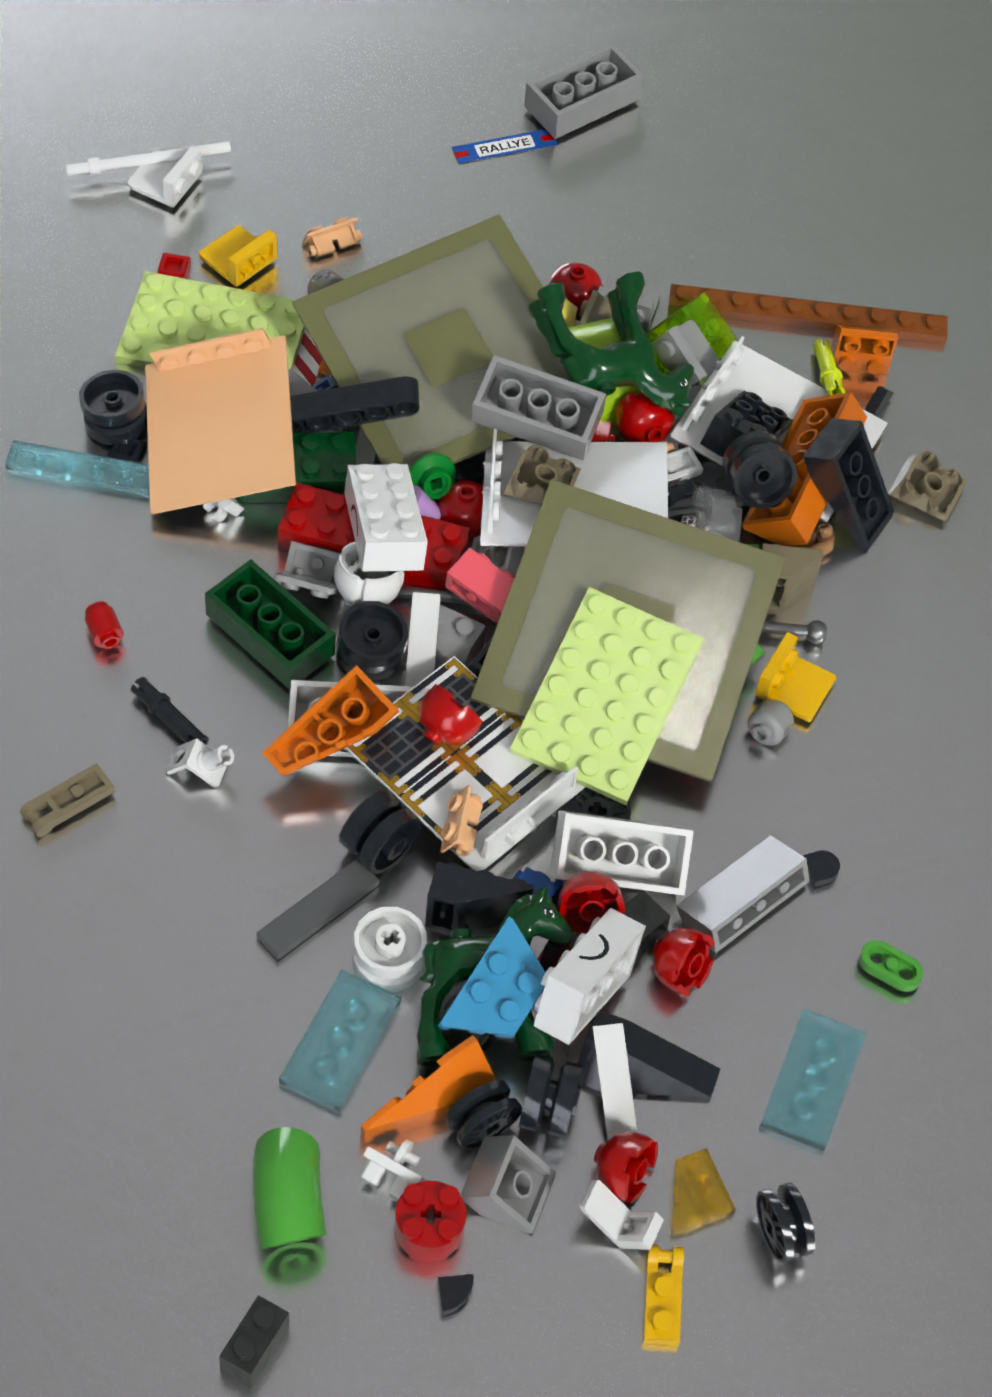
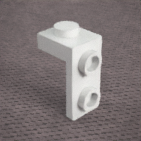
[580,1180,664,1250]

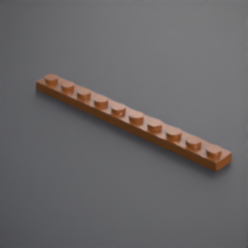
[668,284,948,344]

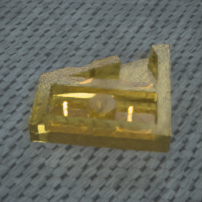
[671,1148,736,1237]

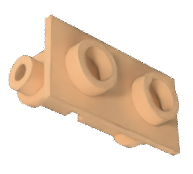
[302,217,362,258]
[440,785,483,856]

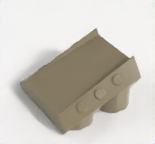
[502,445,581,504]
[888,451,967,522]

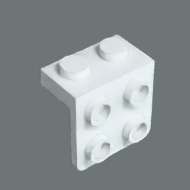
[128,145,203,208]

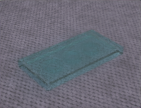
[279,969,401,1112]
[760,1009,867,1151]

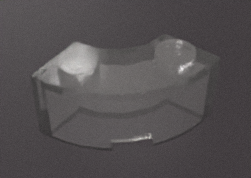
[692,485,742,542]

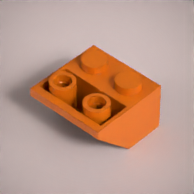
[831,325,898,375]

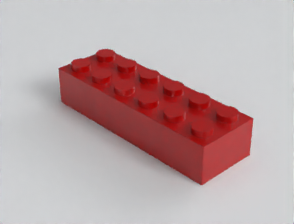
[278,483,470,590]

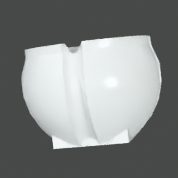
[334,542,405,606]

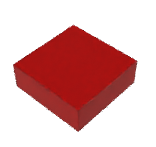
[157,252,191,279]

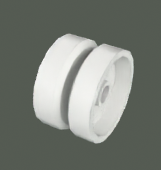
[353,907,427,993]

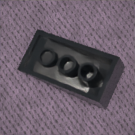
[803,418,894,550]

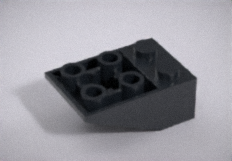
[700,390,793,458]
[425,861,534,933]

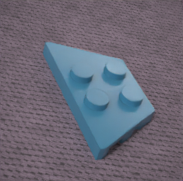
[438,917,546,1038]

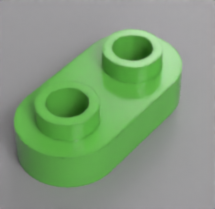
[859,940,923,992]

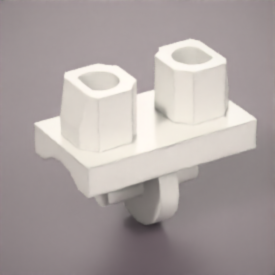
[360,1139,427,1198]

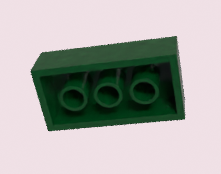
[237,432,356,503]
[205,559,336,690]

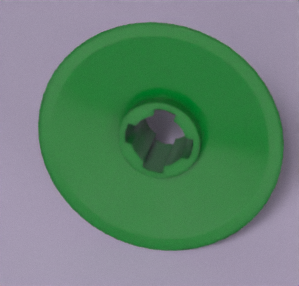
[409,453,456,501]

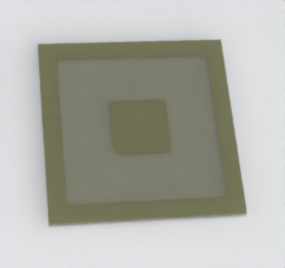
[292,214,607,469]
[470,479,785,782]

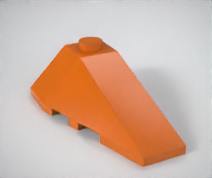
[262,665,400,777]
[360,1035,496,1144]

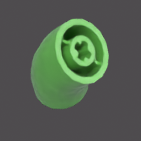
[253,1127,327,1249]

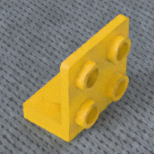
[199,225,277,287]
[755,632,837,722]

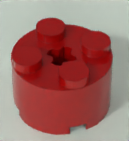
[394,1181,466,1264]

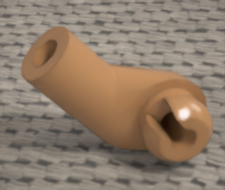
[808,523,835,556]

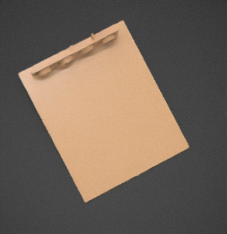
[145,328,296,514]

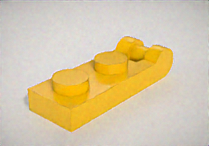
[643,1244,684,1347]

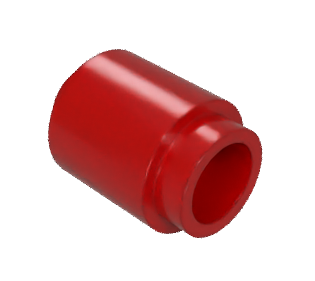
[84,601,124,649]

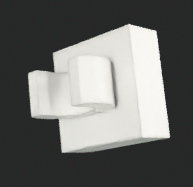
[203,498,244,522]

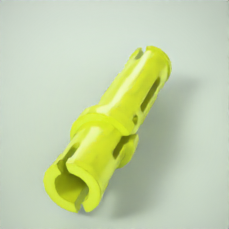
[813,339,845,396]

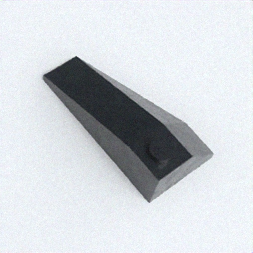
[577,1010,721,1100]

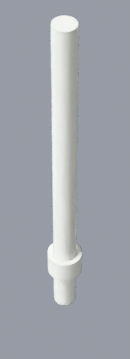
[66,141,231,176]

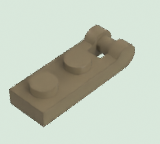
[20,763,115,837]

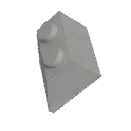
[400,604,486,671]
[460,1135,556,1234]

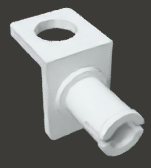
[165,739,234,788]

